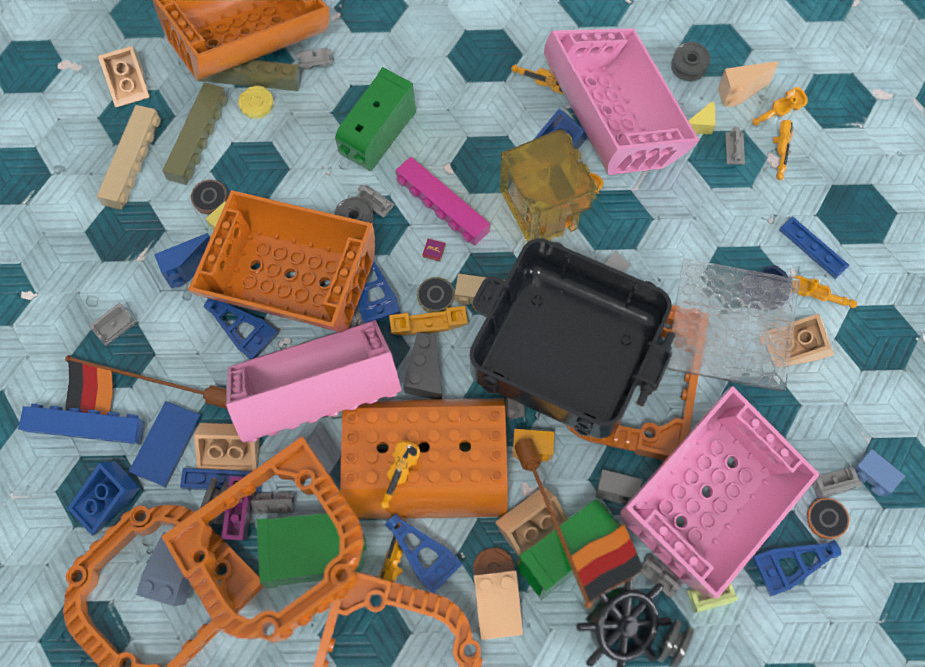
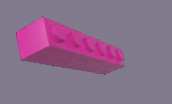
[395,156,490,246]

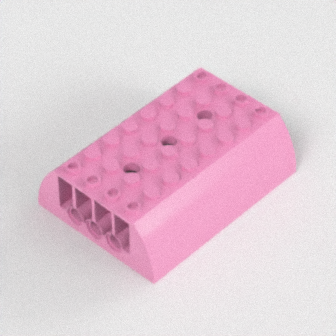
[544,28,700,175]
[226,320,401,443]
[621,386,820,599]

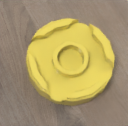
[238,86,274,119]

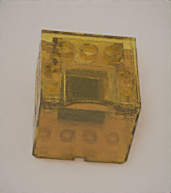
[499,129,598,242]

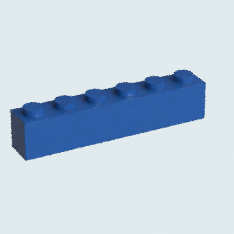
[18,404,145,445]

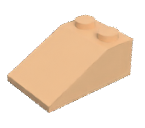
[98,46,150,108]
[718,61,778,107]
[762,313,835,368]
[474,571,523,640]

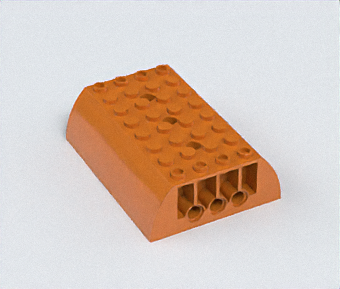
[153,0,329,81]
[188,190,375,332]
[340,398,508,519]

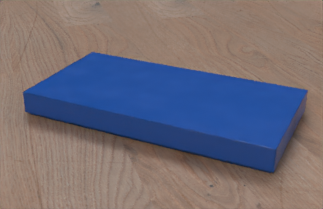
[128,401,202,488]

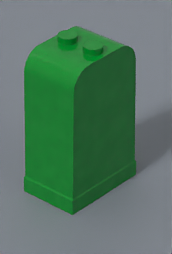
[335,67,416,171]
[516,498,621,600]
[256,513,367,589]

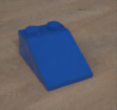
[525,108,588,173]
[154,233,210,289]
[67,461,140,536]

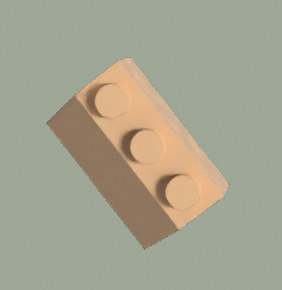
[194,423,260,471]
[495,486,568,556]

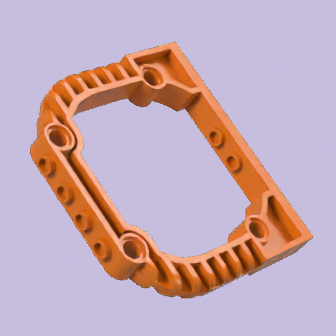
[565,305,709,461]
[161,436,364,643]
[63,505,264,667]
[313,570,483,667]

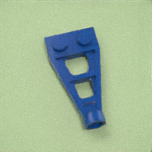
[359,261,401,323]
[204,299,278,360]
[385,513,462,593]
[752,540,841,597]

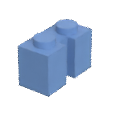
[854,449,905,498]

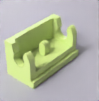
[686,583,738,614]

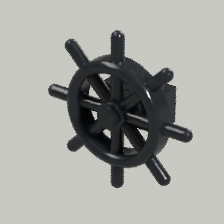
[576,578,673,667]

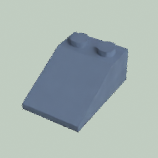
[136,532,191,606]

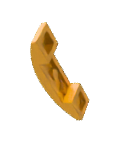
[389,306,468,335]

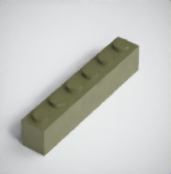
[198,60,301,91]
[162,82,228,185]

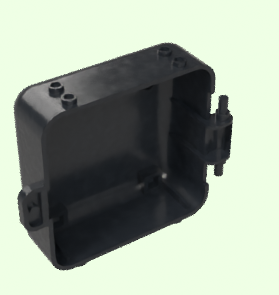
[470,238,676,438]

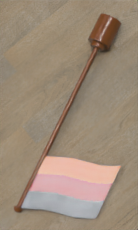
[65,355,228,415]
[514,438,643,609]

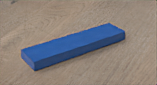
[779,216,849,279]
[180,468,262,493]

